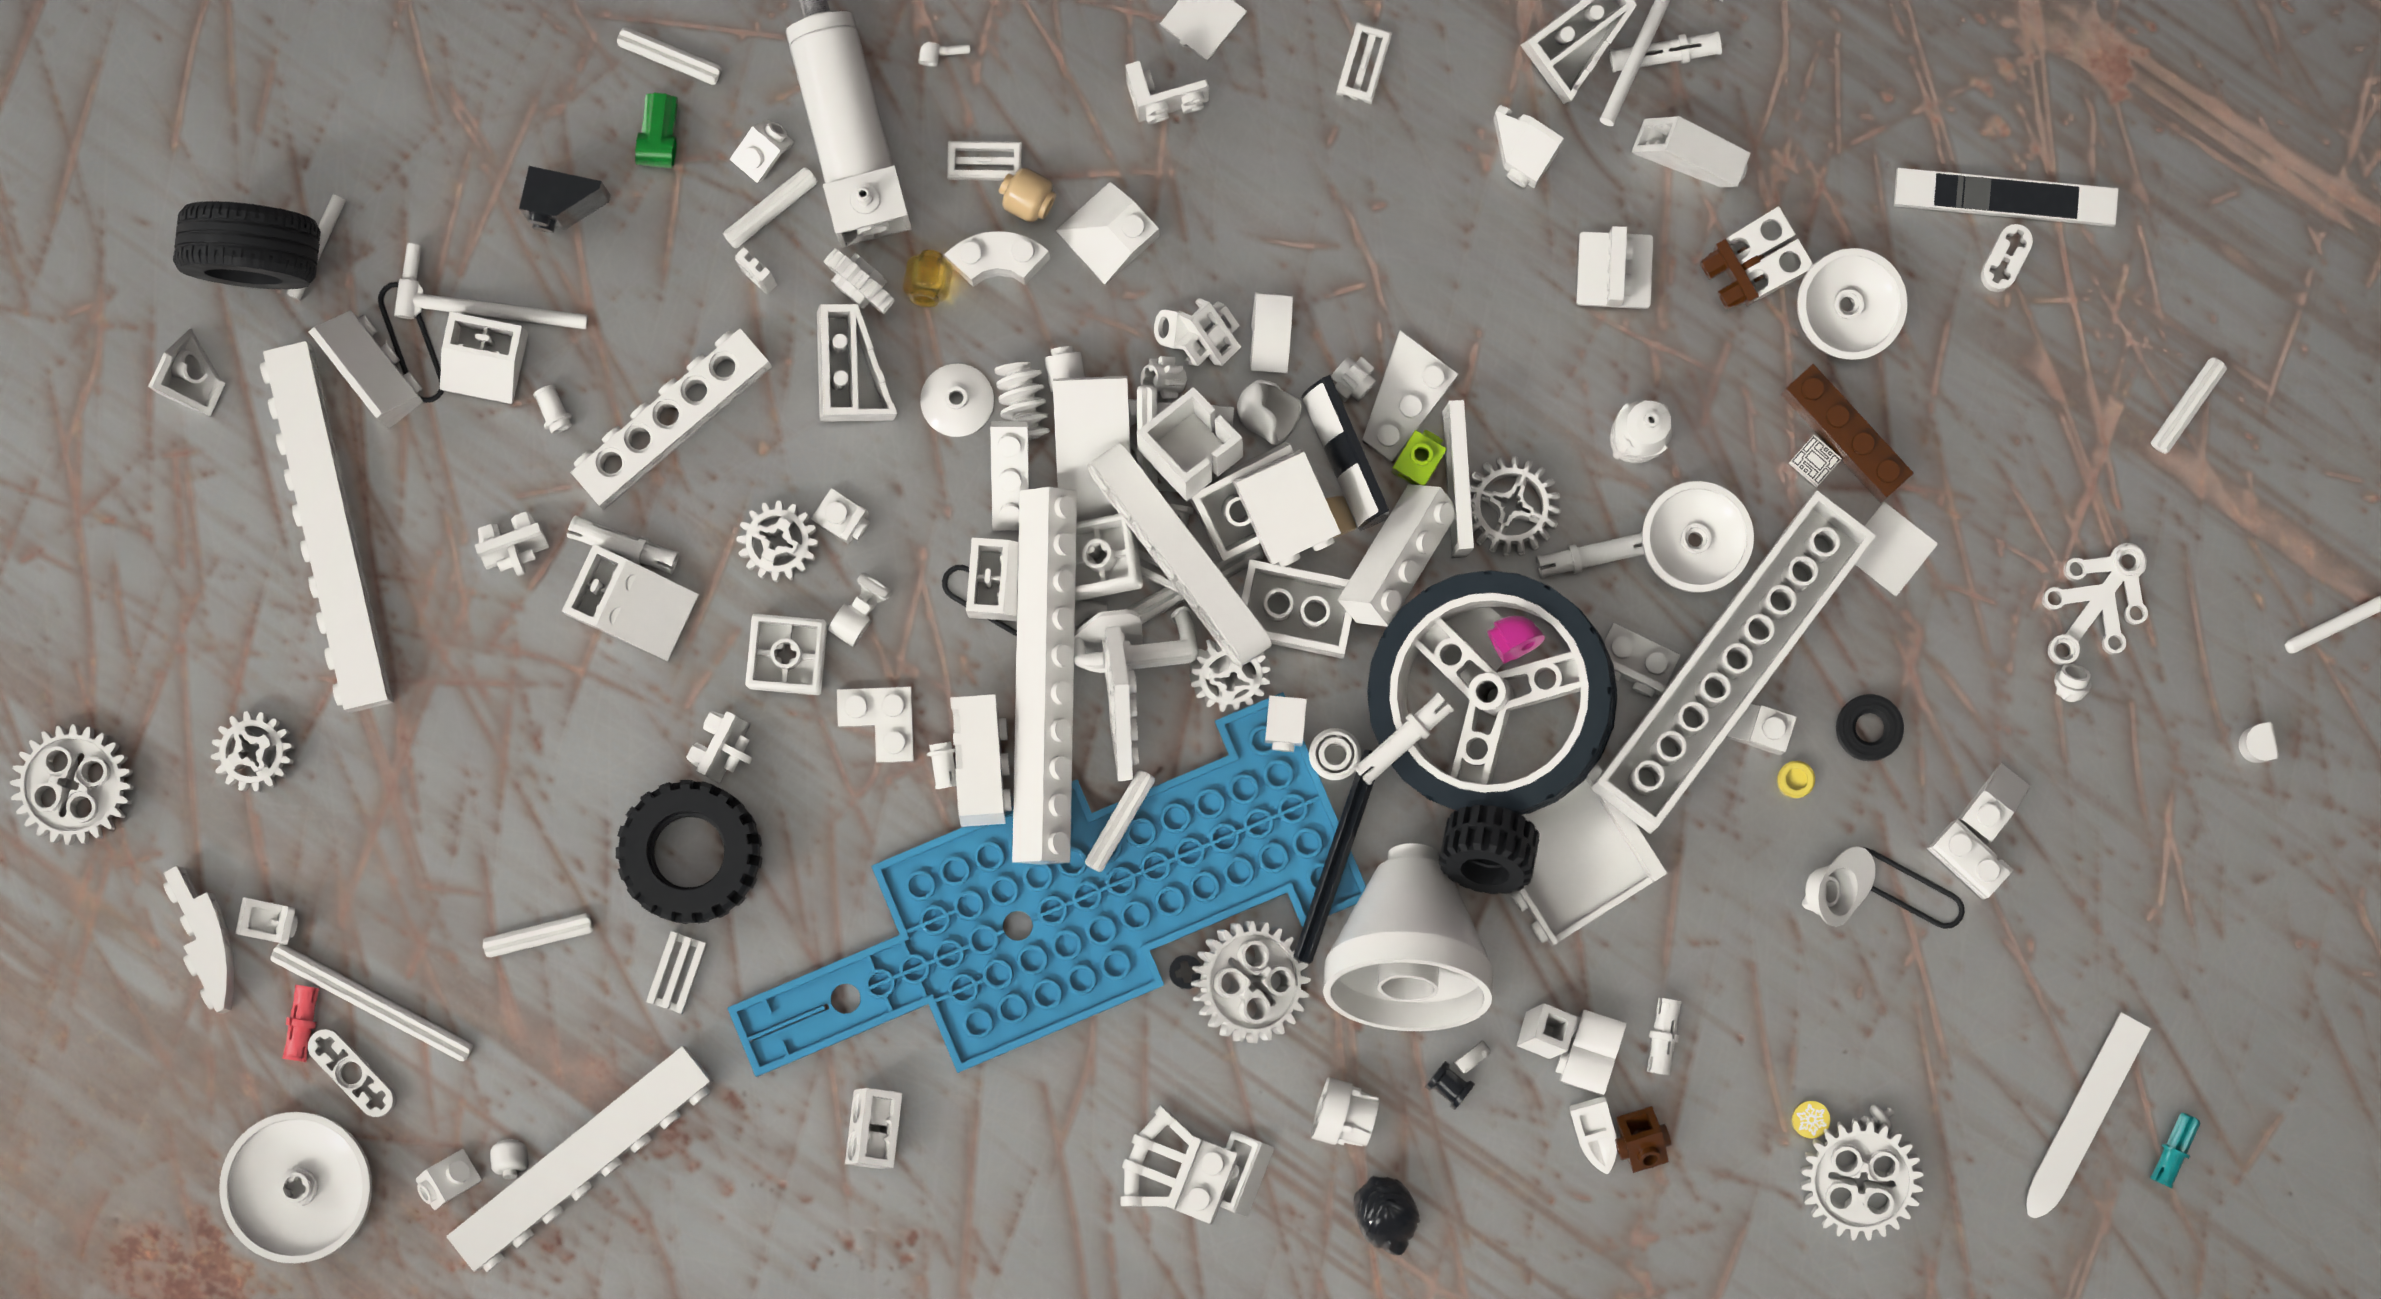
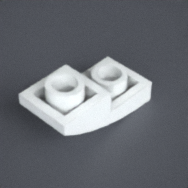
[1249,292,1293,373]

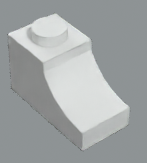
[1725,704,1797,755]

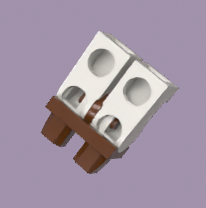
[1700,206,1813,310]

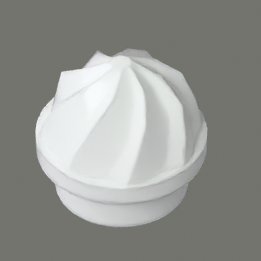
[2054,664,2092,702]

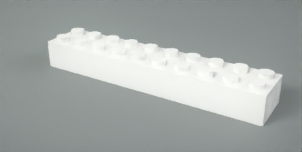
[1590,491,1877,834]

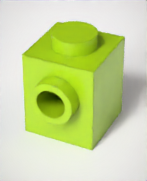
[1391,430,1447,486]

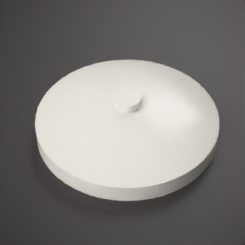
[219,1112,372,1263]

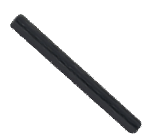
[1293,749,1375,964]

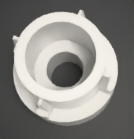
[1311,1077,1379,1147]

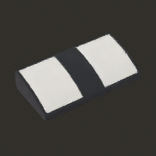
[1301,375,1389,531]

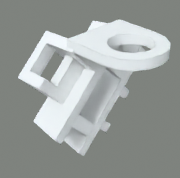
[1154,298,1241,366]

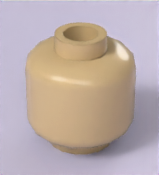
[999,168,1056,222]

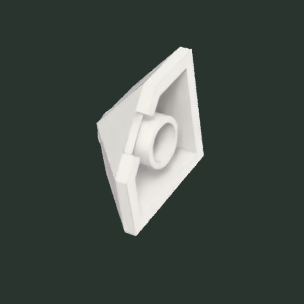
[1494,105,1564,188]

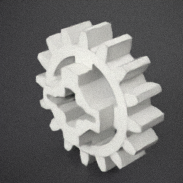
[823,248,895,314]
[737,501,819,582]
[1189,639,1271,712]
[211,711,295,792]

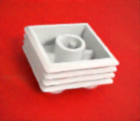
[1075,514,1143,601]
[745,614,828,695]

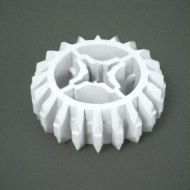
[1470,456,1561,557]

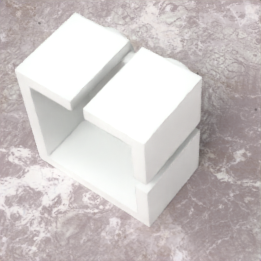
[1137,387,1243,501]

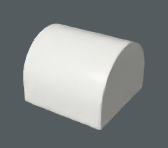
[2239,722,2279,763]

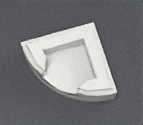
[1454,1041,1491,1074]

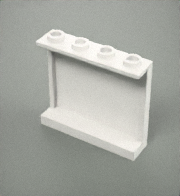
[1510,764,1667,946]

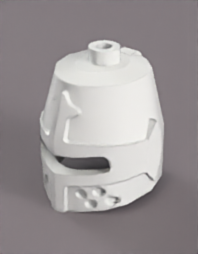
[1610,400,1672,463]

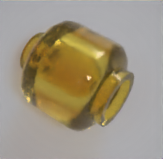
[902,250,953,308]

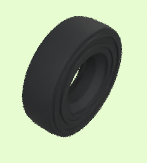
[1836,694,1904,761]

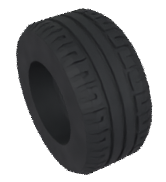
[173,201,321,289]

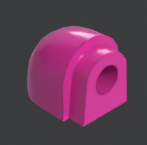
[1488,615,1545,664]

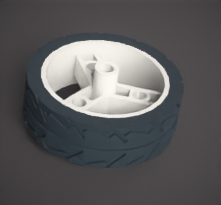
[1367,571,1617,815]

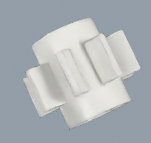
[1141,356,1187,402]
[1331,356,1376,402]

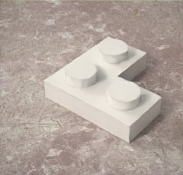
[837,687,914,763]

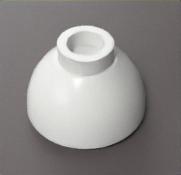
[1309,728,1361,780]

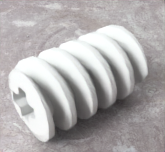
[994,362,1050,440]

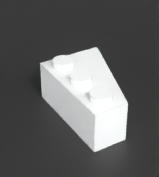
[1521,0,1637,104]
[817,304,897,421]

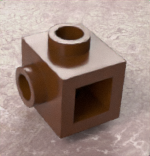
[1614,1106,1672,1173]

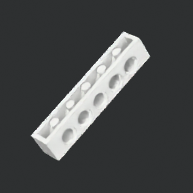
[570,329,772,510]

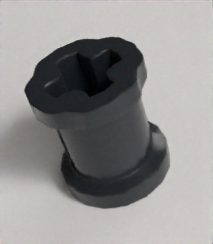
[1169,955,1201,989]
[1425,1061,1475,1110]

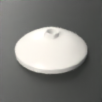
[1797,248,1907,360]
[1642,481,1754,593]

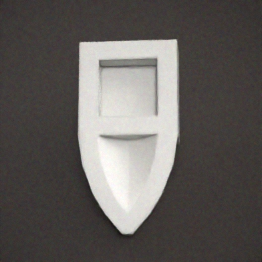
[1569,1096,1617,1174]

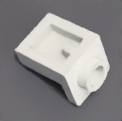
[811,488,870,544]

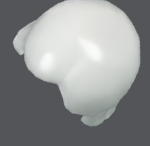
[1237,380,1302,445]

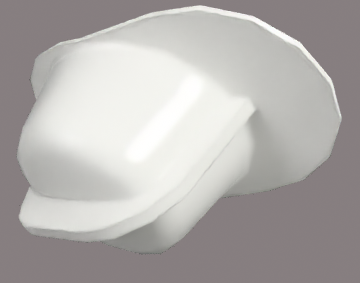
[1802,846,1875,927]

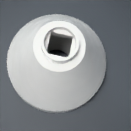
[1323,843,1493,1031]

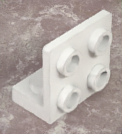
[1125,61,1209,124]

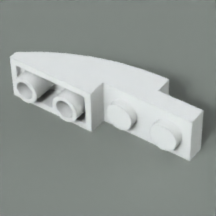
[163,866,234,1013]

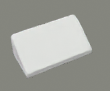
[1219,1131,1274,1217]

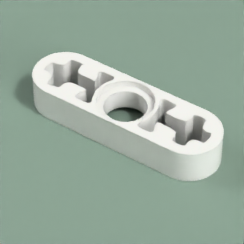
[308,1029,396,1117]

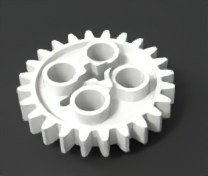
[10,724,134,846]
[1191,921,1310,1043]
[1800,1118,1924,1241]

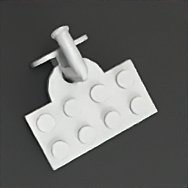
[1074,606,1198,781]

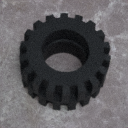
[1439,805,1539,894]

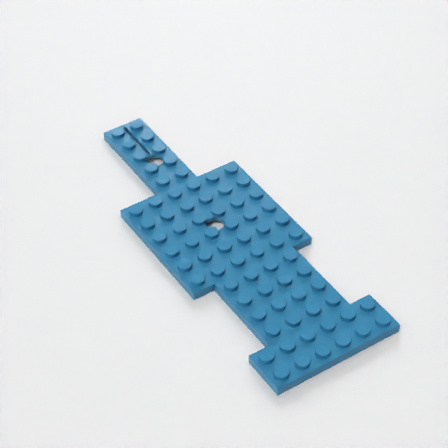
[727,692,1366,1077]

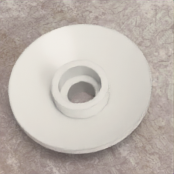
[920,364,994,437]

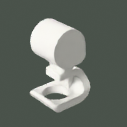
[828,573,893,647]

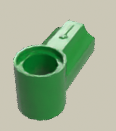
[635,93,678,168]

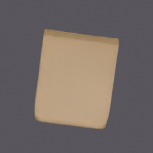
[1325,496,1356,539]

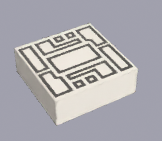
[1788,435,1842,488]

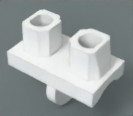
[475,511,549,577]
[686,711,753,783]

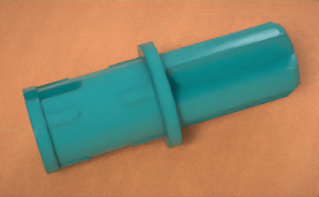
[2150,1113,2200,1188]

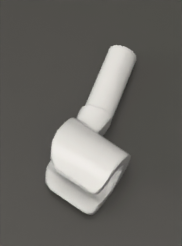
[918,42,970,67]

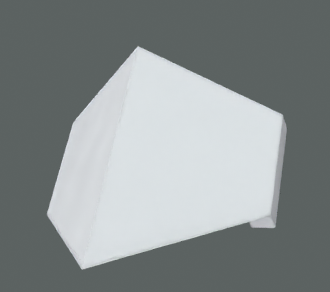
[148,328,226,416]

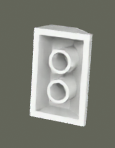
[308,310,423,429]

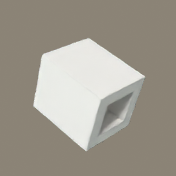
[1265,695,1307,752]
[1517,1003,1577,1059]

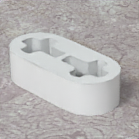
[1981,224,2033,292]

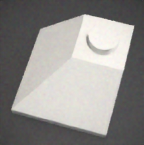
[1056,182,1160,285]

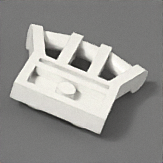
[1120,1105,1240,1224]

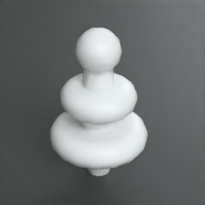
[1860,1105,1894,1132]

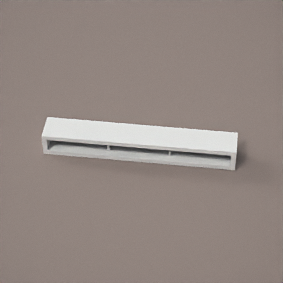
[446,1046,714,1272]

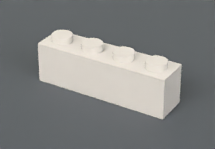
[1338,484,1456,627]

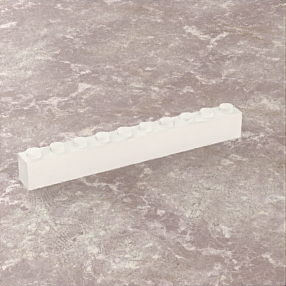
[260,341,394,713]
[1012,487,1077,865]

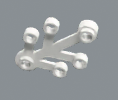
[2042,543,2148,665]

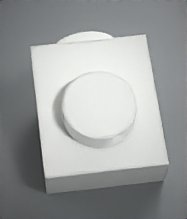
[730,120,794,183]
[235,897,298,944]
[416,1149,482,1210]

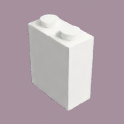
[1232,449,1341,567]

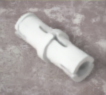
[1646,998,1682,1076]

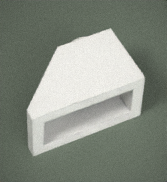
[1956,763,2031,844]

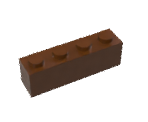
[1781,364,1914,503]

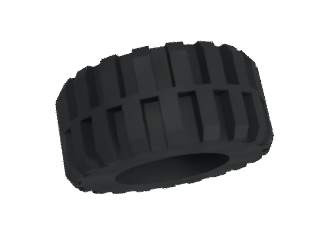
[616,780,762,924]

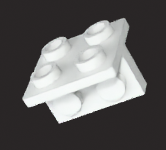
[1576,226,1653,309]

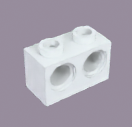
[845,1088,902,1169]

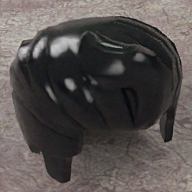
[1354,1176,1420,1256]

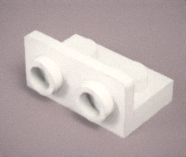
[1604,623,1680,698]

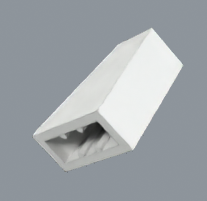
[1631,116,1751,188]

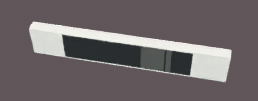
[1893,168,2118,227]

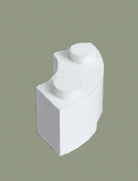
[944,231,1050,287]

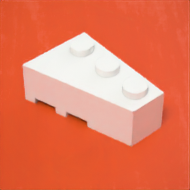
[950,694,1012,827]

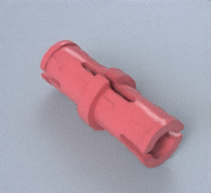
[282,984,320,1062]

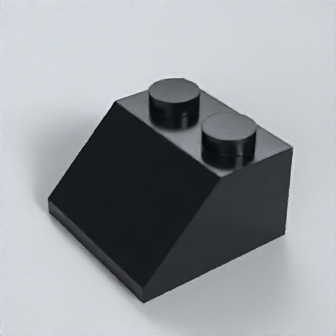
[519,166,611,233]

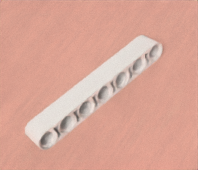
[1087,443,1271,667]

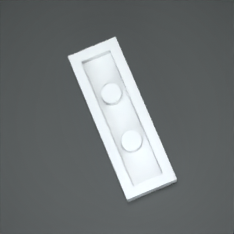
[990,421,1029,531]

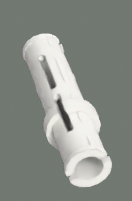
[1609,31,1722,72]
[567,515,679,574]
[1536,532,1644,579]
[1353,692,1454,785]

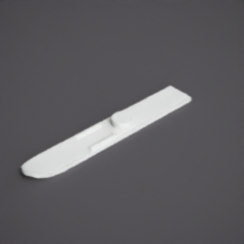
[2026,1012,2151,1218]

